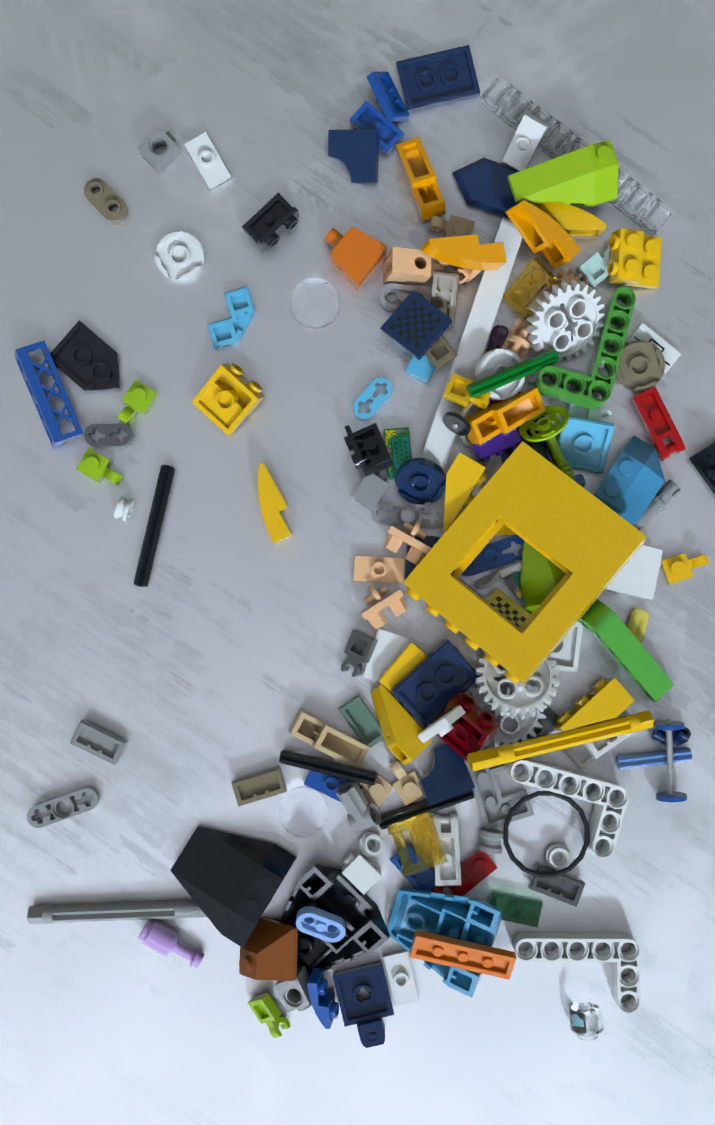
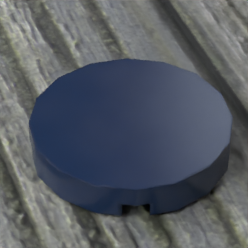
[395,458,446,505]

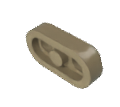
[84,178,128,224]

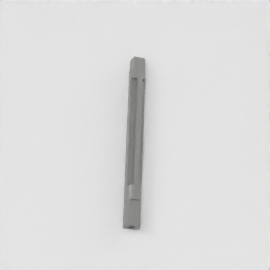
[27,900,207,924]

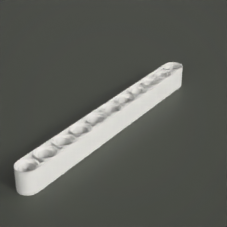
[421,217,523,471]

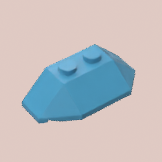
[594,435,665,525]

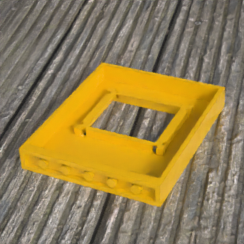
[403,441,646,685]

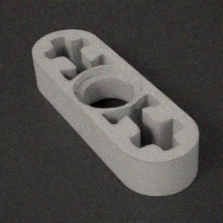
[372,502,444,529]
[27,786,100,828]

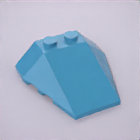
[387,888,502,998]

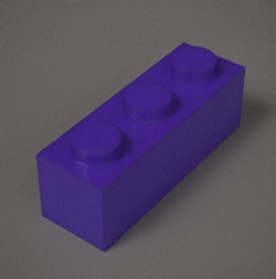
[472,428,522,463]

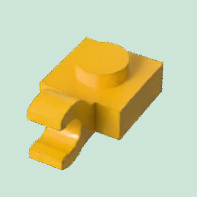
[443,373,491,410]
[661,553,709,585]

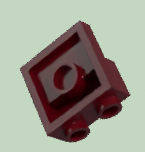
[436,692,500,762]

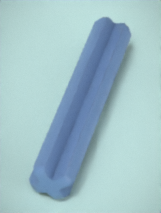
[616,747,692,770]

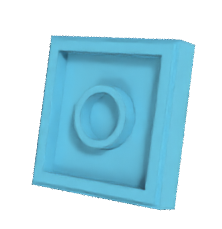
[553,415,615,473]

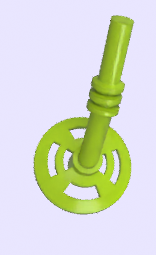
[519,405,575,481]

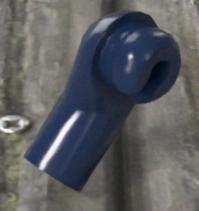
[651,727,691,748]

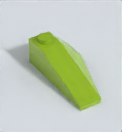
[507,140,619,206]
[520,541,571,607]

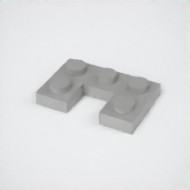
[464,742,534,830]

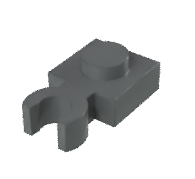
[341,629,378,677]

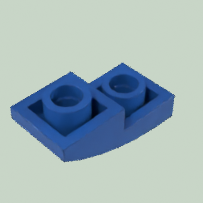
[307,968,339,1029]

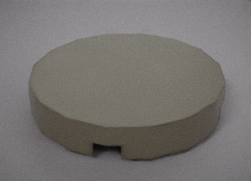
[616,340,665,391]

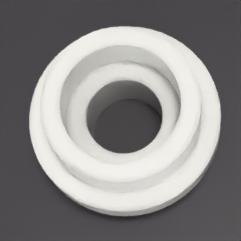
[358,832,383,858]
[545,843,571,870]

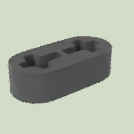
[84,423,134,448]

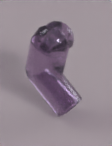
[484,325,509,354]

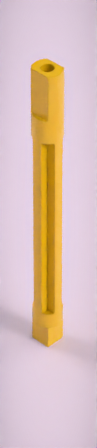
[467,710,654,772]

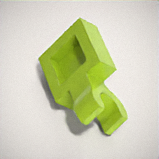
[118,379,158,426]
[76,448,123,485]
[248,993,290,1038]

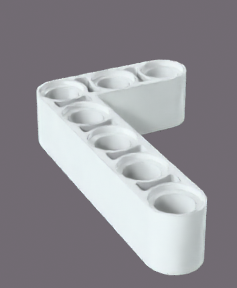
[504,758,629,858]
[512,931,641,1014]

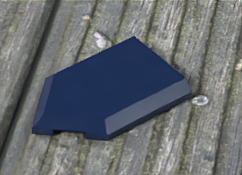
[452,158,520,219]

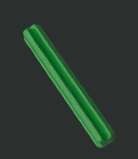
[467,349,559,398]

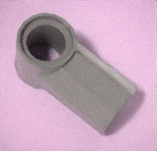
[336,780,381,832]

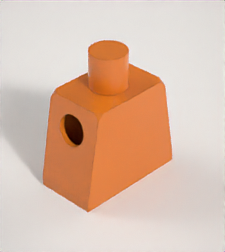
[324,227,387,290]

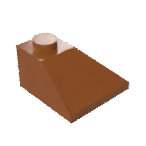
[239,917,298,981]

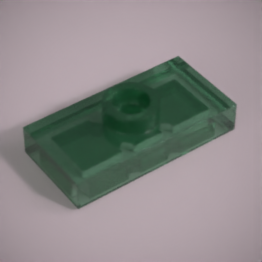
[489,890,543,928]

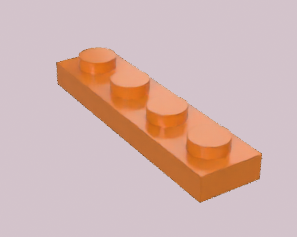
[409,930,517,980]

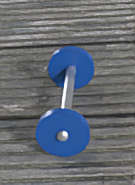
[653,719,687,804]

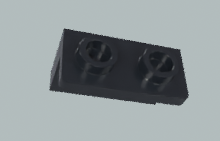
[242,192,299,251]
[343,423,394,477]

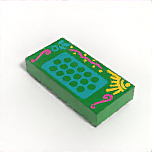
[384,427,412,480]

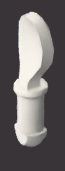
[474,560,523,589]

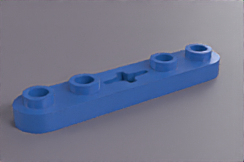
[461,535,524,577]

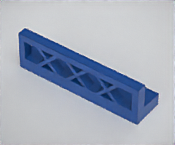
[15,340,83,449]

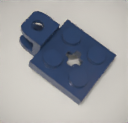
[333,962,394,1048]

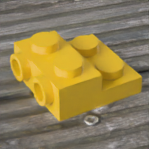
[607,228,662,289]
[192,363,265,436]

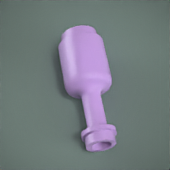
[138,920,204,968]

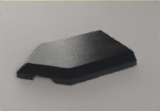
[50,320,120,391]

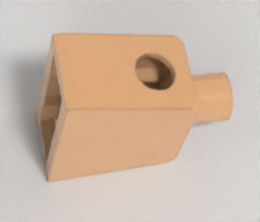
[383,247,444,285]

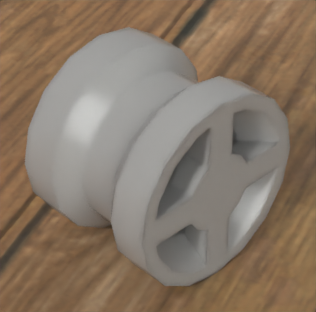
[477,827,503,854]

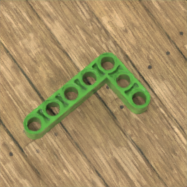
[534,287,636,410]
[578,599,674,703]

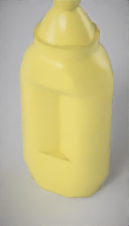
[627,608,649,643]

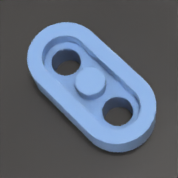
[296,906,345,942]

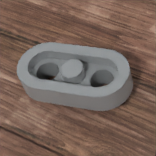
[379,283,429,311]

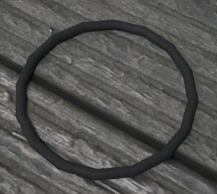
[503,791,590,878]

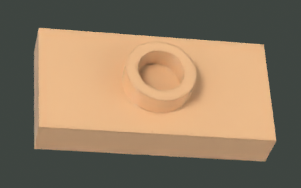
[353,556,405,583]

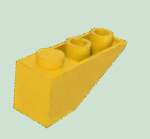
[443,452,488,533]
[553,677,635,731]
[370,684,432,766]

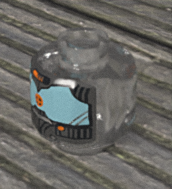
[569,998,604,1041]

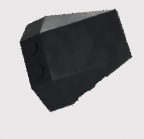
[170,826,297,948]
[279,864,390,976]

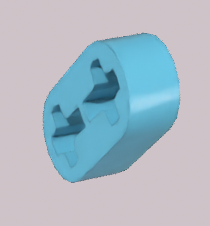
[353,377,392,420]

